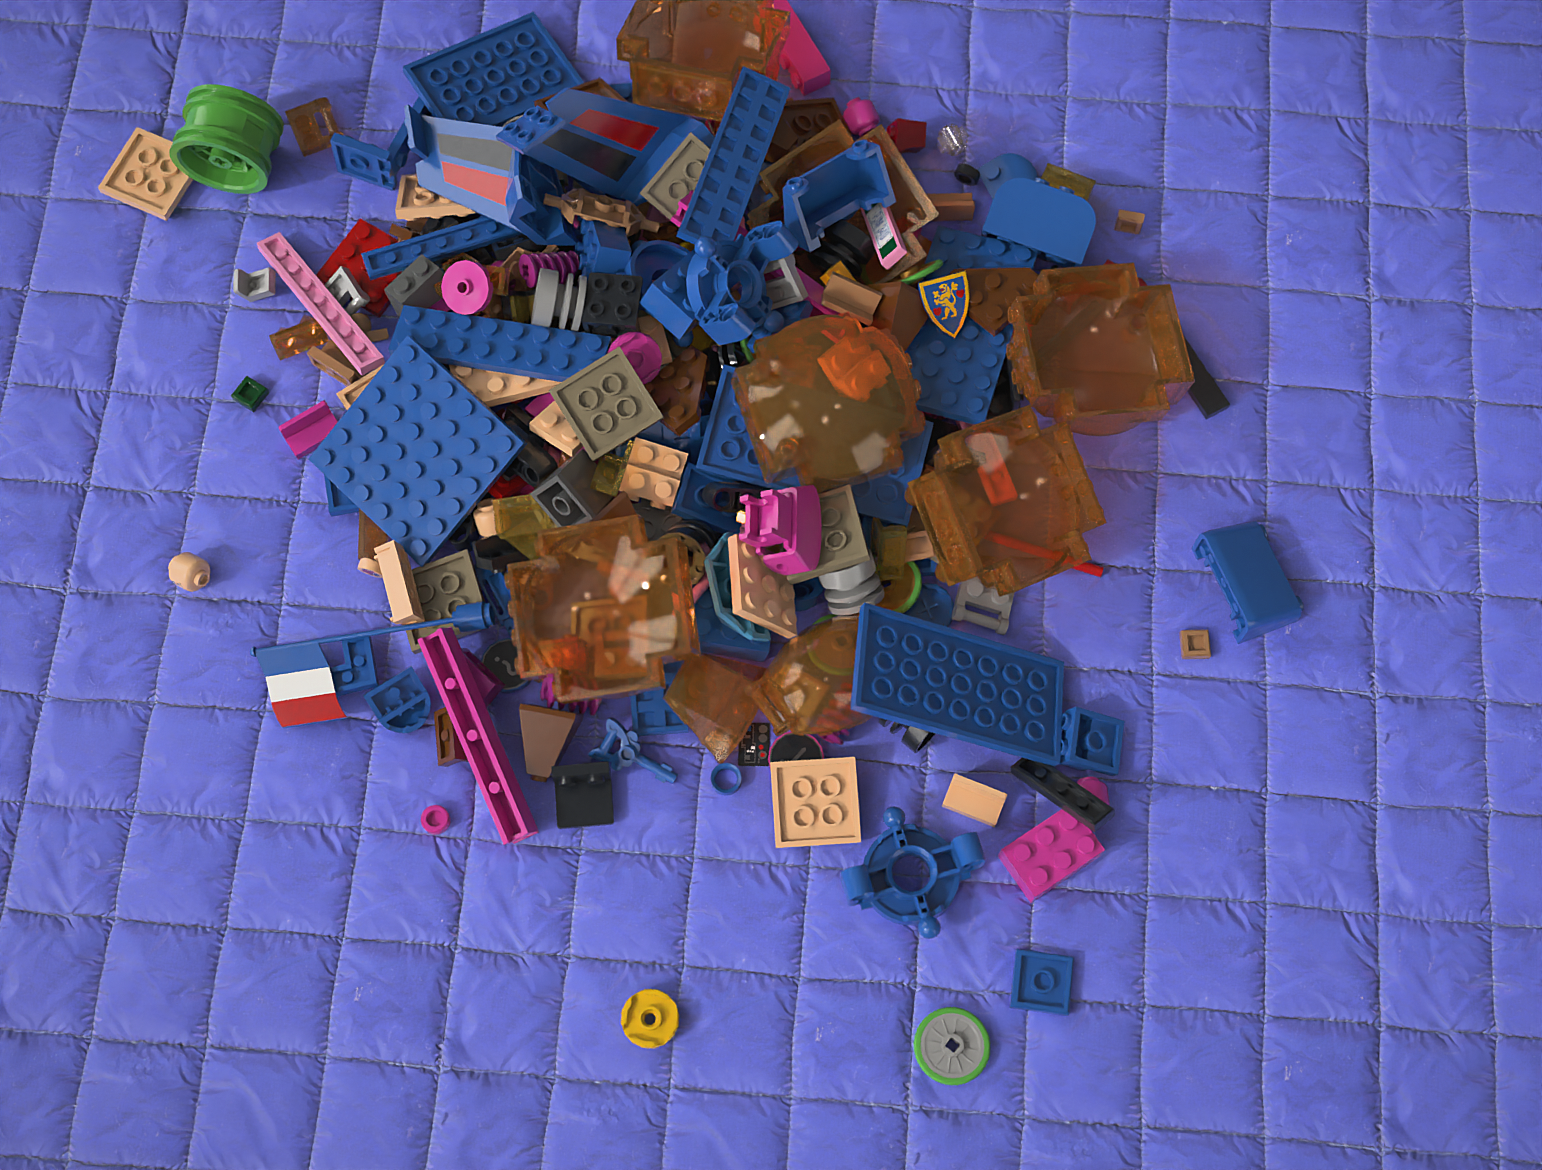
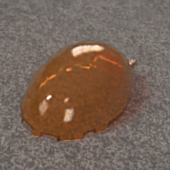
[744,612,873,736]

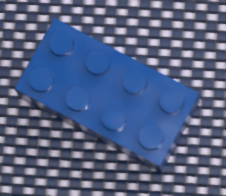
[574,215,631,284]
[640,249,741,340]
[655,584,772,662]

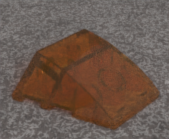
[663,650,774,764]

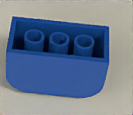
[982,177,1096,271]

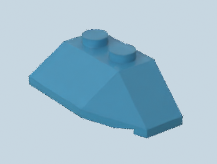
[704,532,771,642]

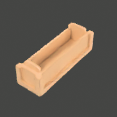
[374,540,425,625]

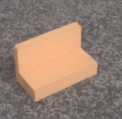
[942,774,1008,827]

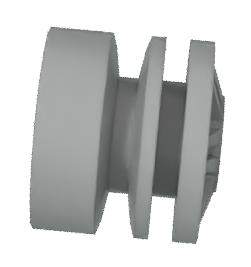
[531,268,587,332]
[818,549,884,615]

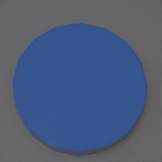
[903,583,954,627]

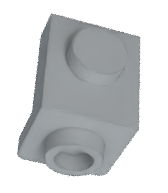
[233,267,276,302]

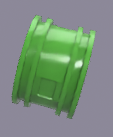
[169,84,284,194]

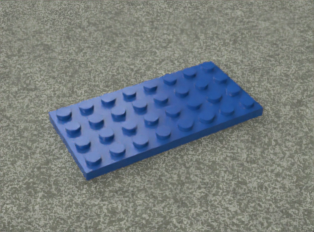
[886,226,1038,427]
[695,365,934,528]
[850,603,1064,767]

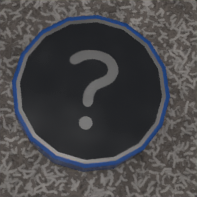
[481,638,537,694]

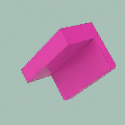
[278,400,338,460]

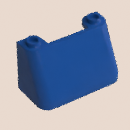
[783,140,896,252]
[1191,521,1304,644]

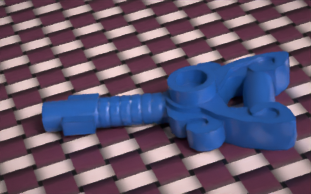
[588,717,678,784]

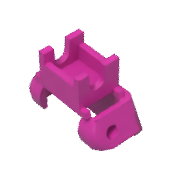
[739,485,822,575]

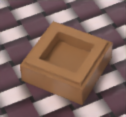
[1114,209,1145,234]
[1179,630,1211,659]

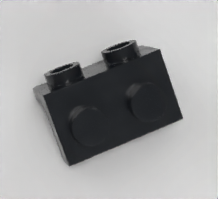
[472,528,540,573]

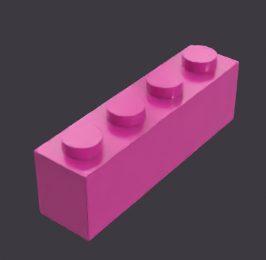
[755,0,831,96]

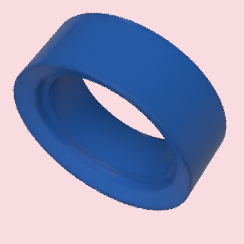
[711,763,742,795]

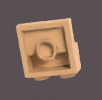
[619,437,688,510]

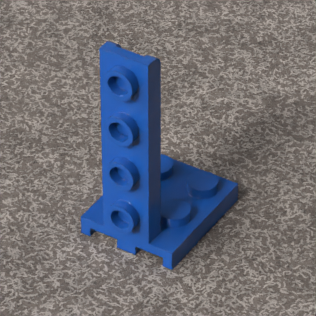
[330,96,431,191]

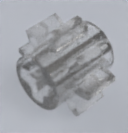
[936,124,969,156]

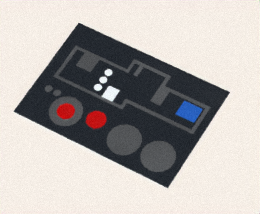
[738,722,770,766]

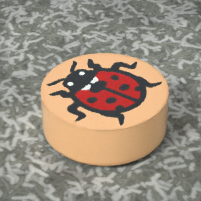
[357,558,383,578]

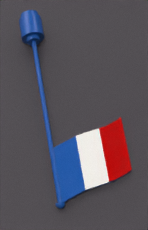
[250,601,495,728]

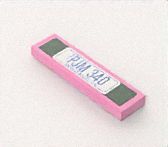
[860,203,907,270]

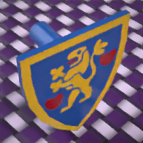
[918,271,969,338]

